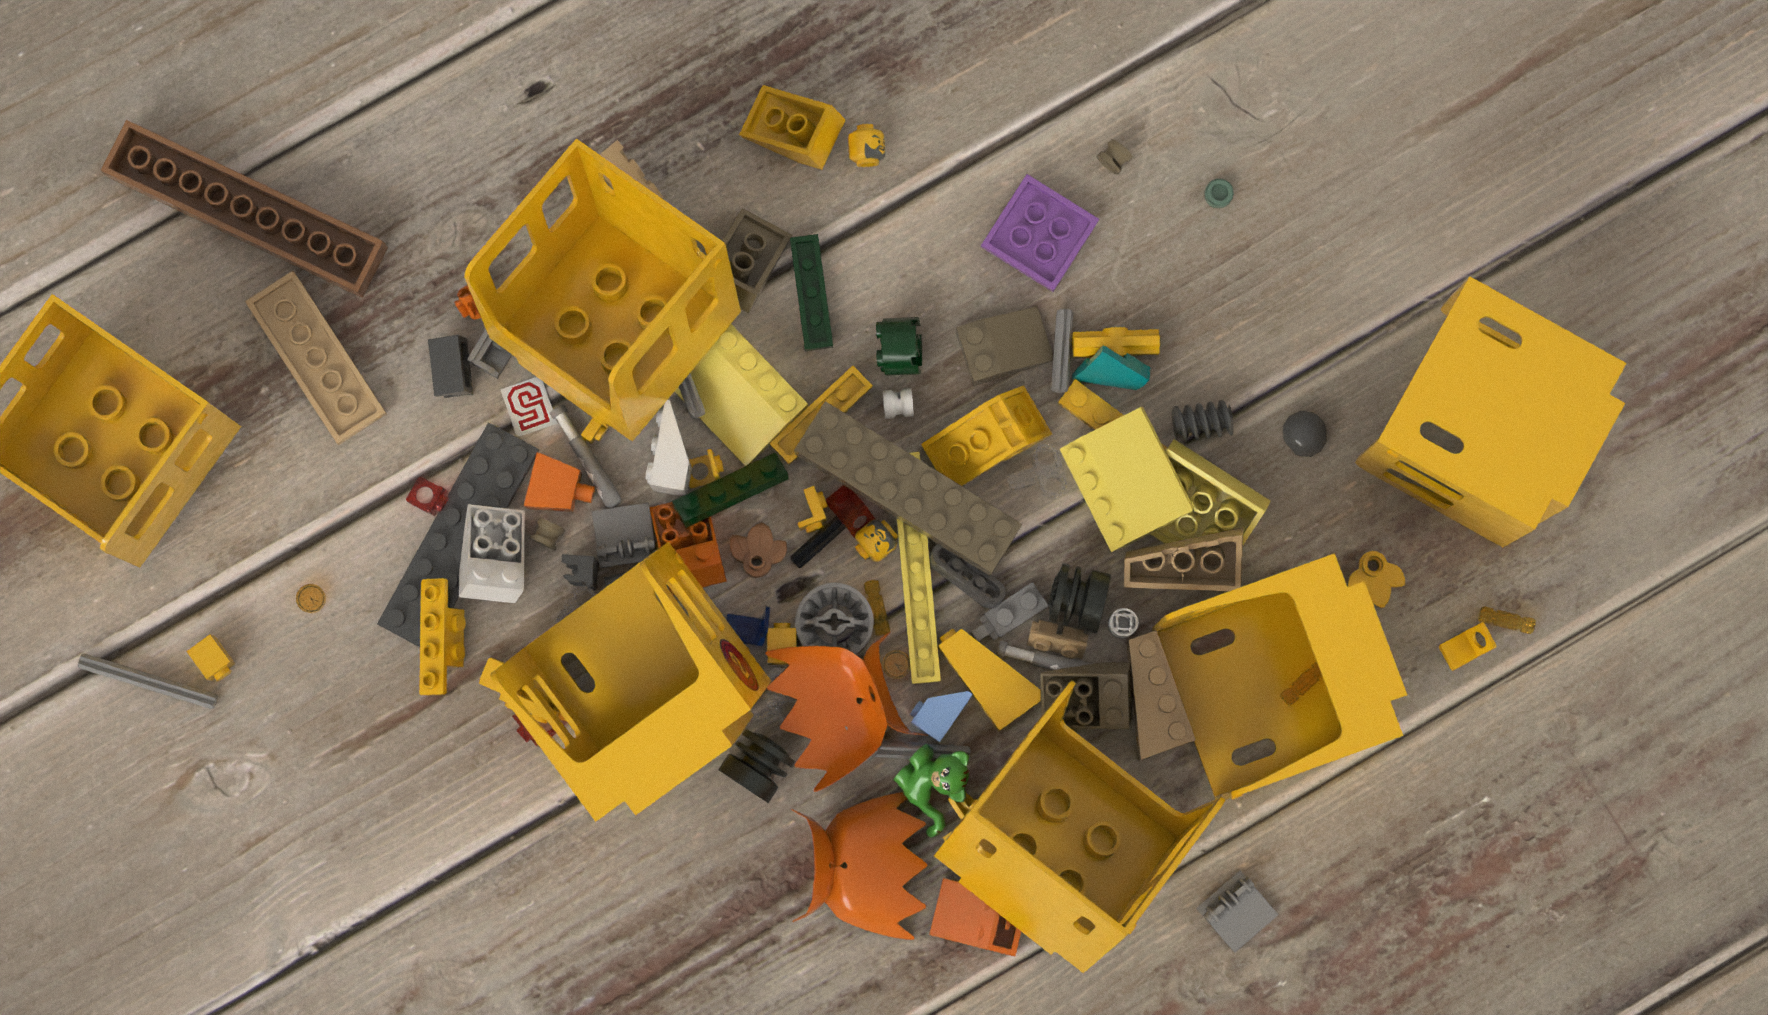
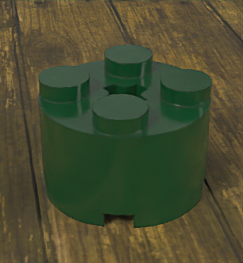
[876,317,922,376]

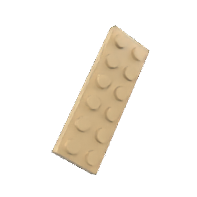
[245,271,387,445]

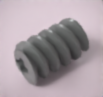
[1172,400,1234,442]

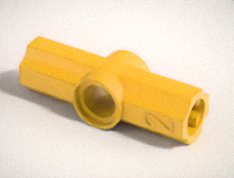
[1072,327,1160,358]

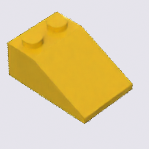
[739,85,845,170]

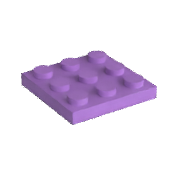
[981,174,1099,292]

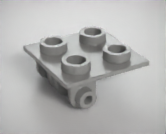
[592,502,656,568]
[1196,870,1279,953]

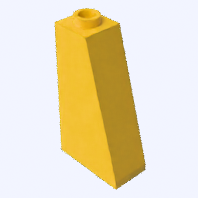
[938,629,1041,732]

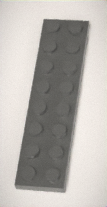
[377,422,540,647]

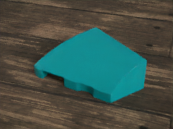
[1072,345,1151,390]

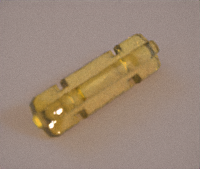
[864,580,890,636]
[1478,606,1536,634]
[1280,661,1322,706]

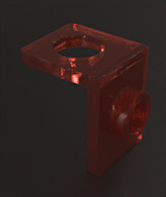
[406,477,448,516]
[825,485,875,538]
[512,714,564,747]

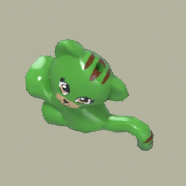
[893,743,969,838]

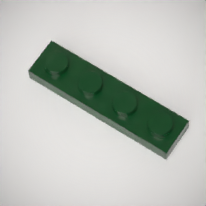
[790,234,833,351]
[672,452,789,528]

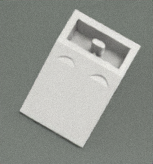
[645,400,692,496]
[459,504,525,603]

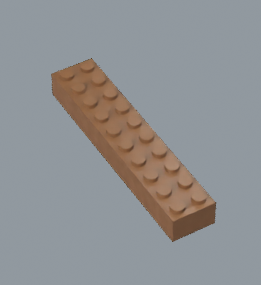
[100,120,388,298]

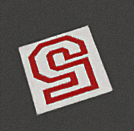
[500,377,557,437]

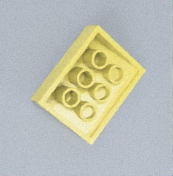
[674,324,808,466]
[1059,407,1195,552]
[1151,439,1271,545]

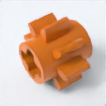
[454,285,481,320]

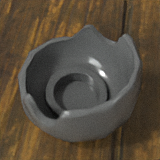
[1283,411,1327,457]

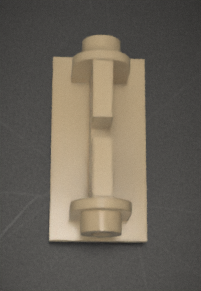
[1027,619,1089,659]

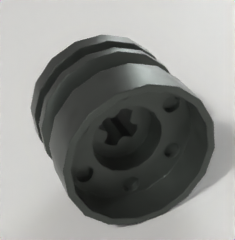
[1048,563,1111,633]
[718,728,796,803]

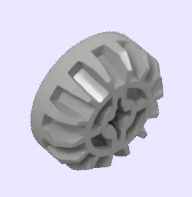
[795,583,874,655]

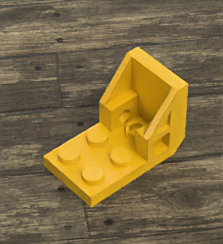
[921,385,1053,487]

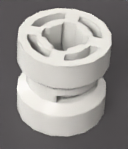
[883,388,914,419]
[1108,608,1139,639]

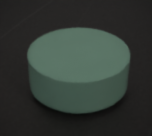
[1204,179,1234,209]

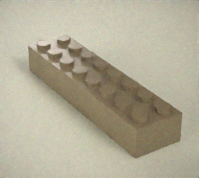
[794,401,1022,576]

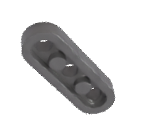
[929,544,1006,608]

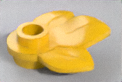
[1348,551,1405,608]

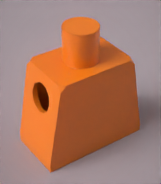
[524,452,595,512]

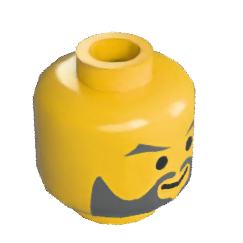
[848,124,885,167]
[854,519,898,562]

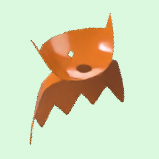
[765,632,928,792]
[791,792,927,940]

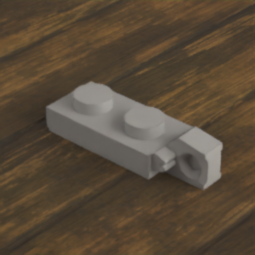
[971,582,1048,642]

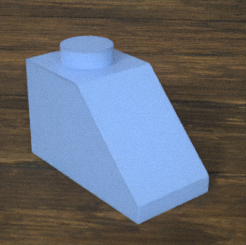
[910,691,973,743]

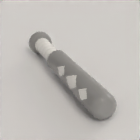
[550,405,621,508]
[997,641,1094,670]

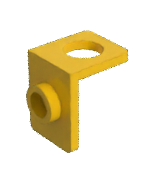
[689,449,724,489]
[1439,622,1497,671]

